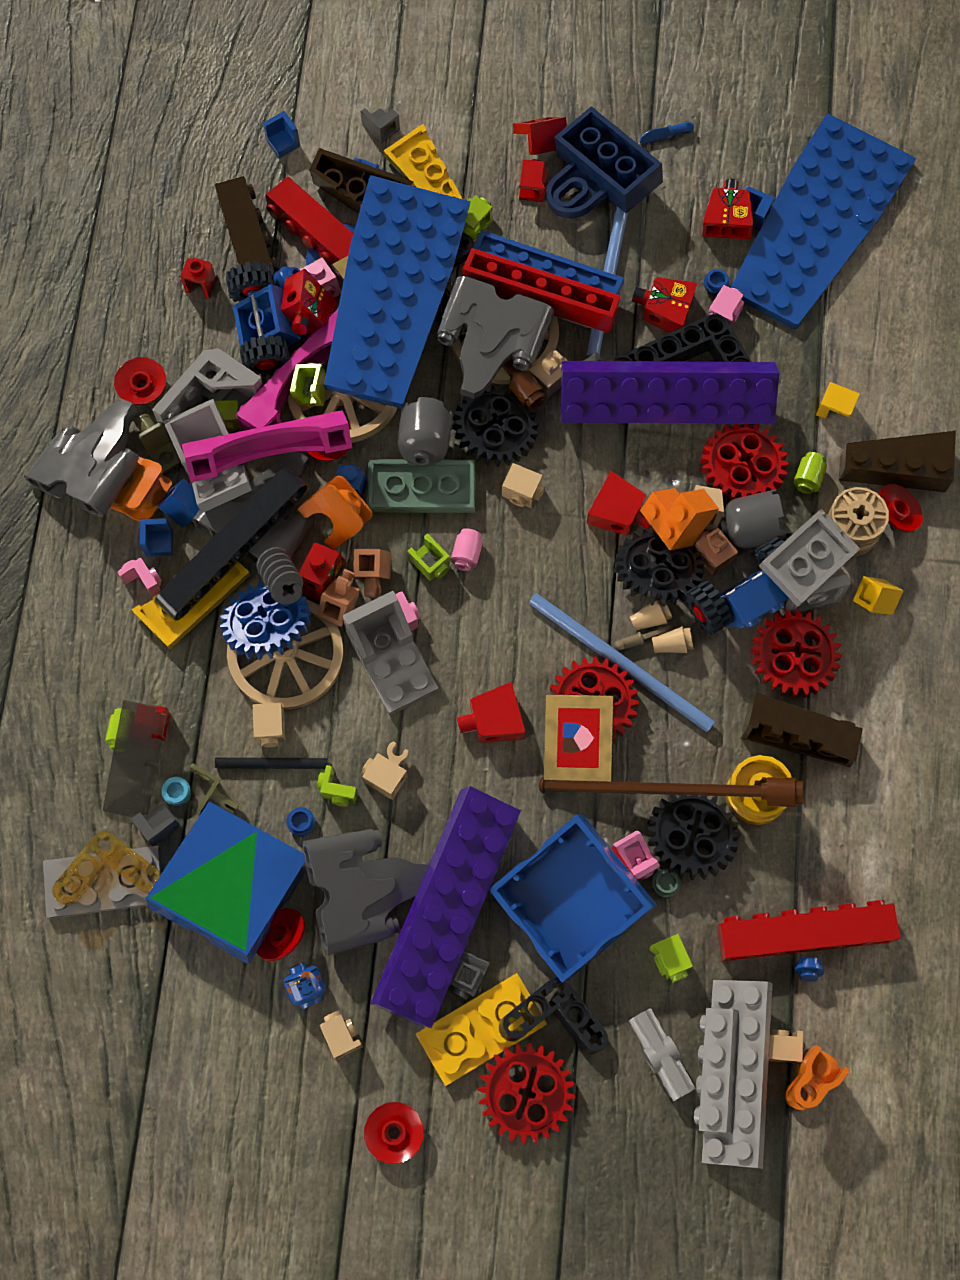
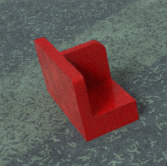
[513,117,567,155]

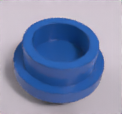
[704,269,730,295]
[286,807,315,836]
[794,957,824,981]

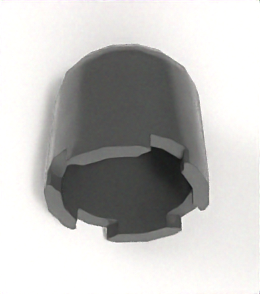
[398,397,453,466]
[720,490,786,549]

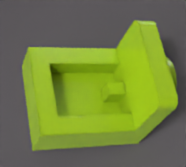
[317,765,358,807]

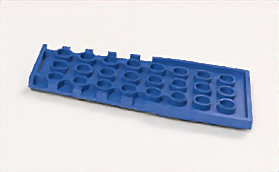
[730,113,916,329]
[324,175,471,408]

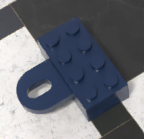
[546,106,663,219]

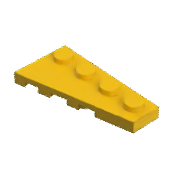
[384,124,462,199]
[131,562,251,649]

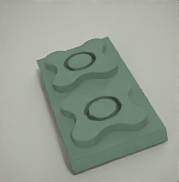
[367,459,475,513]

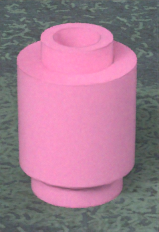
[450,529,483,571]

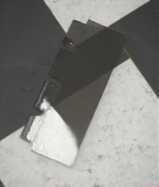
[103,700,167,817]

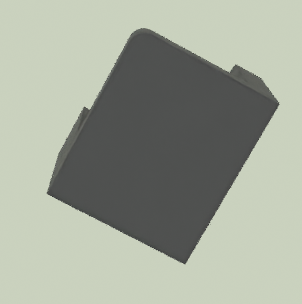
[360,108,400,144]
[131,804,180,846]

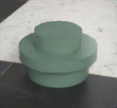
[652,869,681,898]

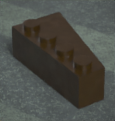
[214,176,279,275]

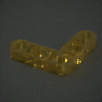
[52,831,161,905]

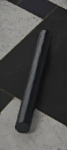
[215,757,329,769]

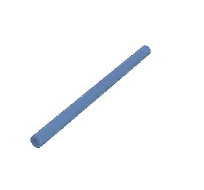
[586,206,628,358]
[529,593,715,733]

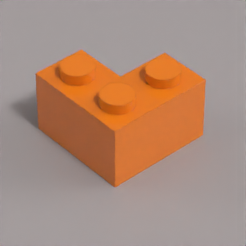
[640,488,719,550]

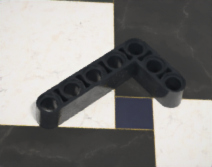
[613,314,752,362]

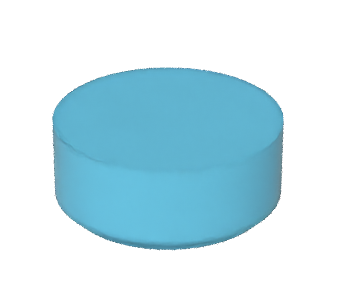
[161,777,191,806]

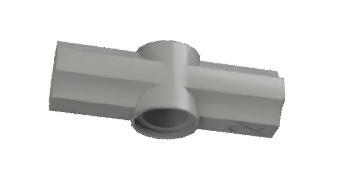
[628,1008,696,1101]

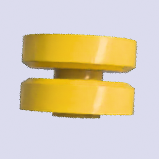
[725,755,792,825]

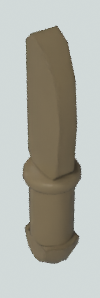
[614,625,674,651]

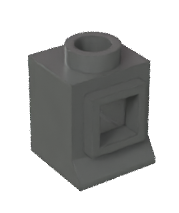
[449,951,490,1000]

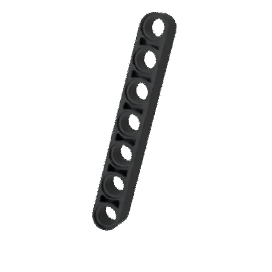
[155,466,308,621]

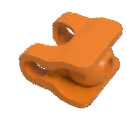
[110,457,174,522]
[298,475,372,550]
[784,1045,850,1111]

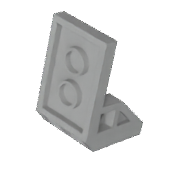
[152,348,263,437]
[164,399,252,513]
[759,509,860,607]
[342,591,439,716]

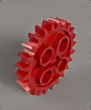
[700,424,789,501]
[750,609,842,699]
[550,656,639,743]
[478,1043,575,1144]

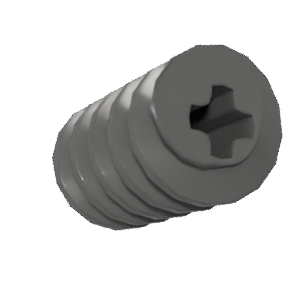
[256,547,303,605]

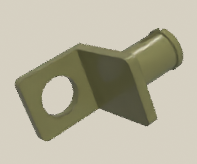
[135,414,182,474]
[190,763,240,815]

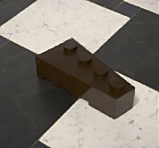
[309,148,414,214]
[839,431,956,492]
[741,692,863,767]

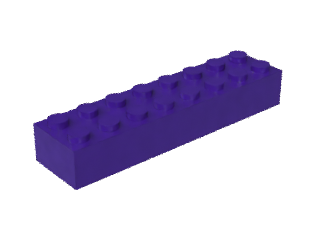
[560,361,780,424]
[370,786,521,1029]

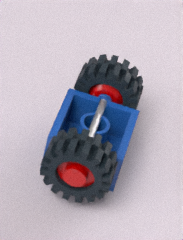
[226,261,301,377]
[685,538,789,635]

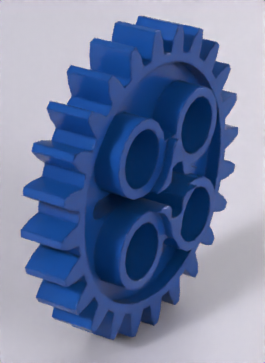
[220,582,311,660]

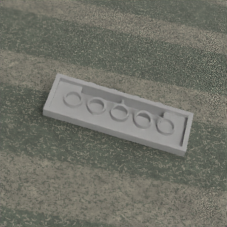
[694,980,772,1169]

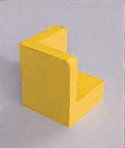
[816,382,860,419]
[853,576,903,615]

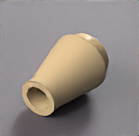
[629,600,672,631]
[652,626,694,654]

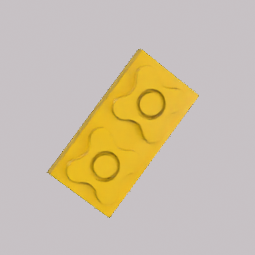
[416,973,547,1087]

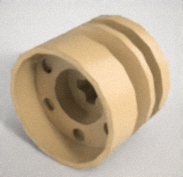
[828,487,889,557]

